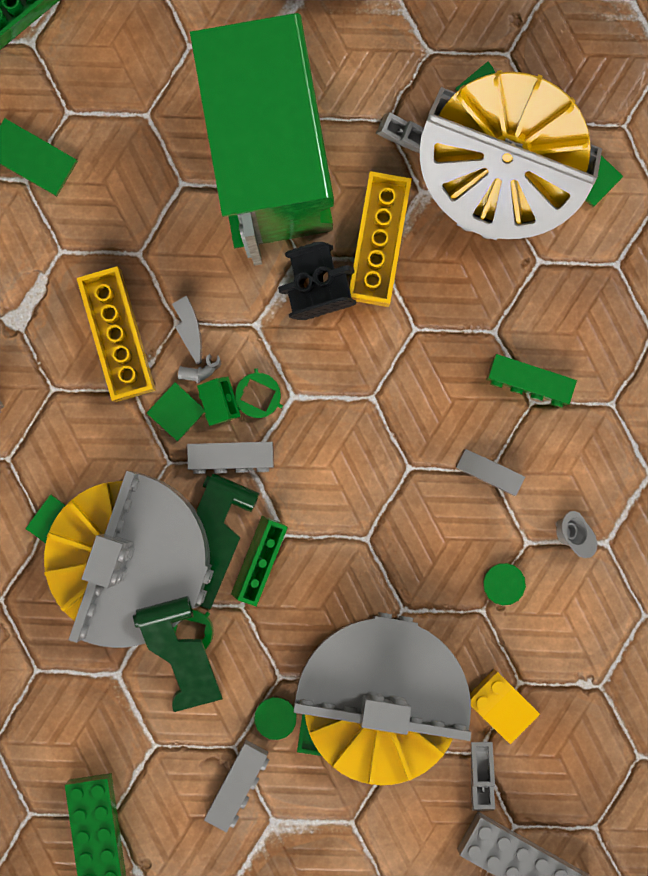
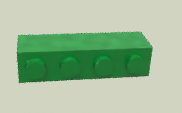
[486,354,577,408]
[231,516,288,607]

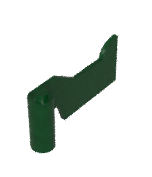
[197,473,260,610]
[133,596,223,712]

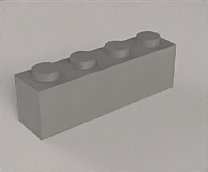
[187,442,274,474]
[204,740,270,833]

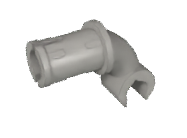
[178,354,221,384]

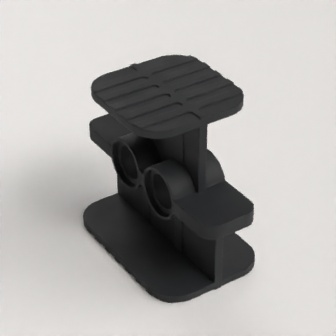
[278,242,356,320]

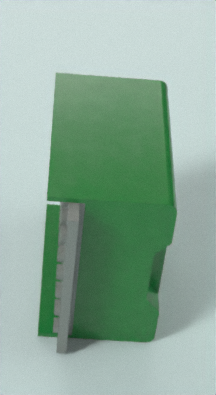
[190,13,334,266]

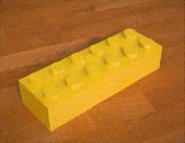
[350,171,412,307]
[77,266,156,402]

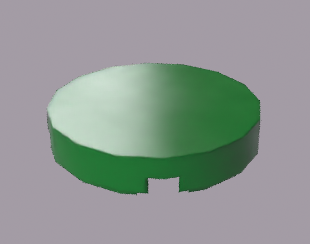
[483,563,526,606]
[254,696,297,740]

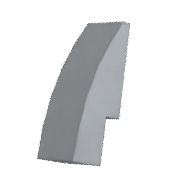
[376,112,424,153]
[172,296,202,365]
[456,449,525,496]
[471,742,495,811]

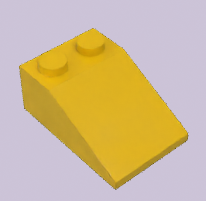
[470,668,540,744]

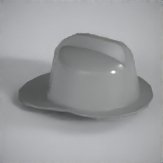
[555,511,597,558]

